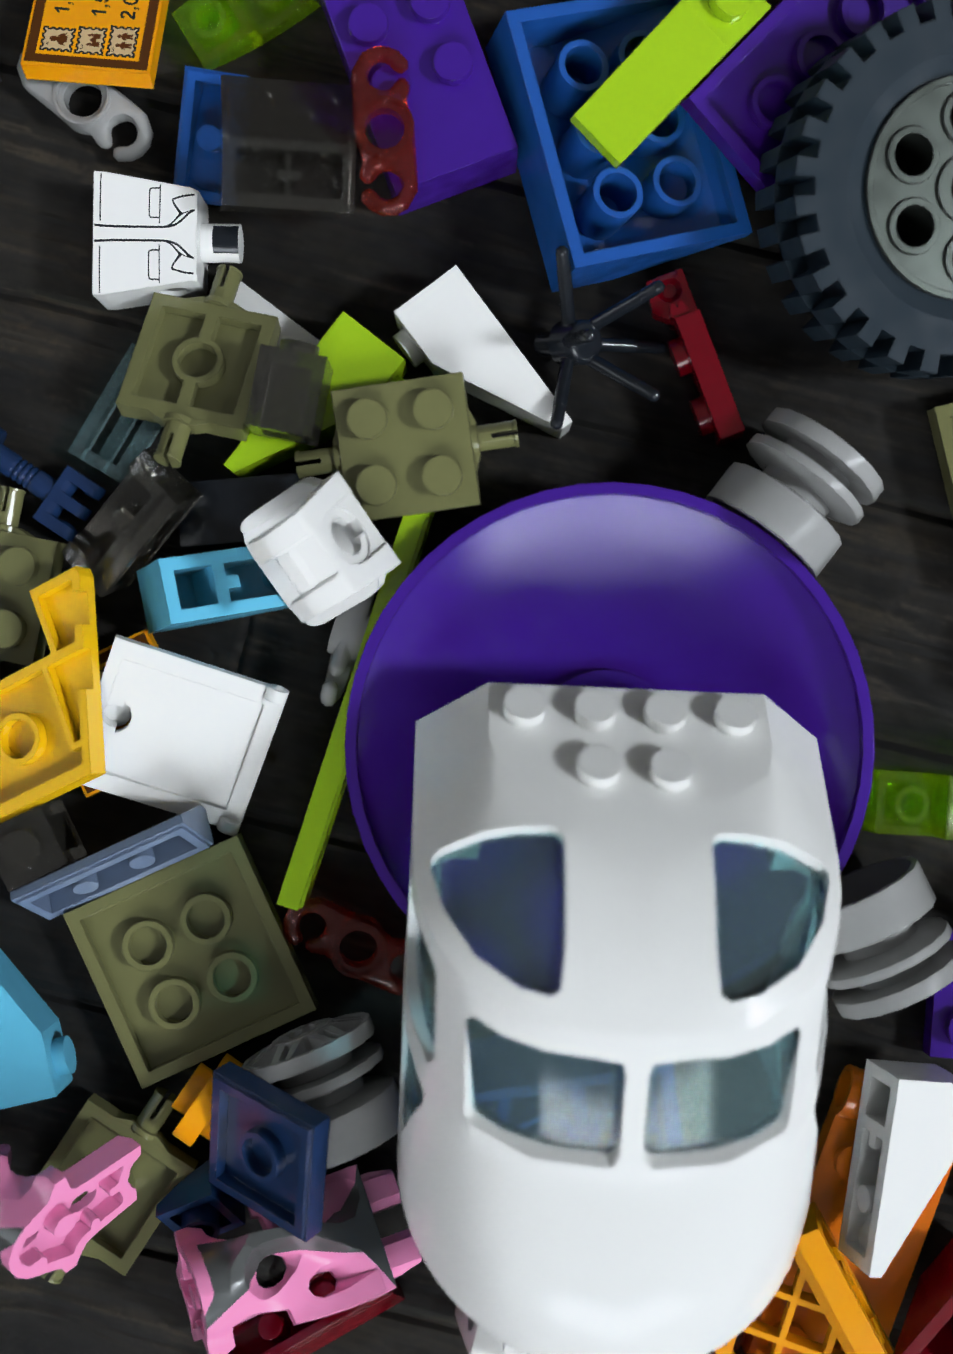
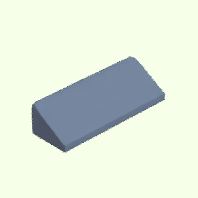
[10,805,214,920]

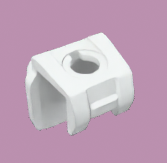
[240,471,401,626]

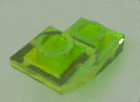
[171,0,321,70]
[862,768,953,840]

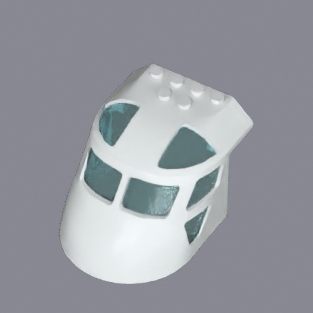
[397,682,842,1354]

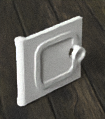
[83,634,289,836]

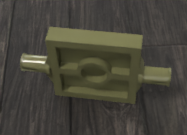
[116,264,281,468]
[295,372,520,521]
[0,485,67,666]
[40,1086,199,1284]

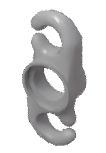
[17,52,153,162]
[320,594,375,706]

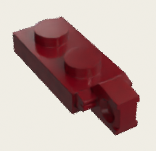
[646,268,745,448]

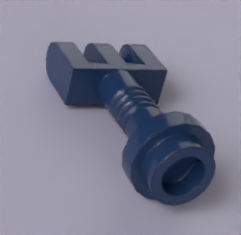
[0,427,107,543]

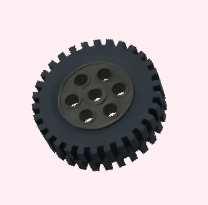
[755,0,953,379]

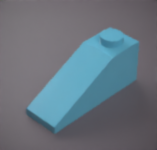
[136,547,289,634]
[0,948,77,1110]

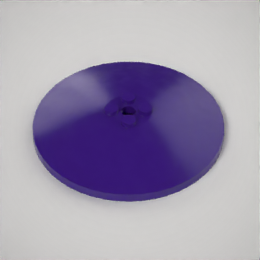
[345,482,875,996]

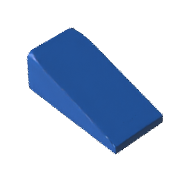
[173,65,256,208]

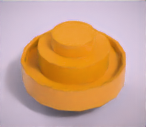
[171,1053,243,1147]

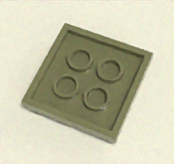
[63,833,319,1089]

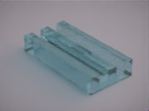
[68,343,162,486]

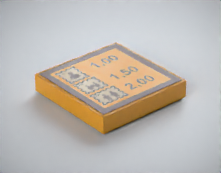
[20,0,169,89]

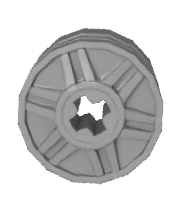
[705,407,884,578]
[827,856,953,1020]
[241,1012,399,1170]

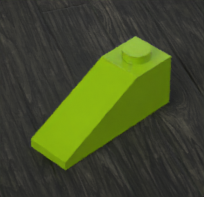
[570,0,771,169]
[223,311,408,477]

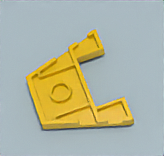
[0,566,106,824]

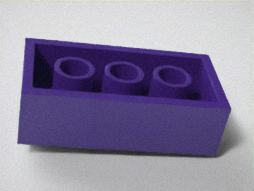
[319,0,518,216]

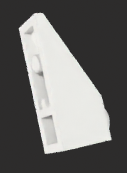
[393,265,573,439]
[838,1059,953,1278]

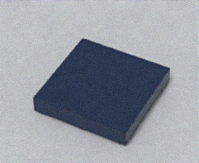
[208,1061,330,1242]

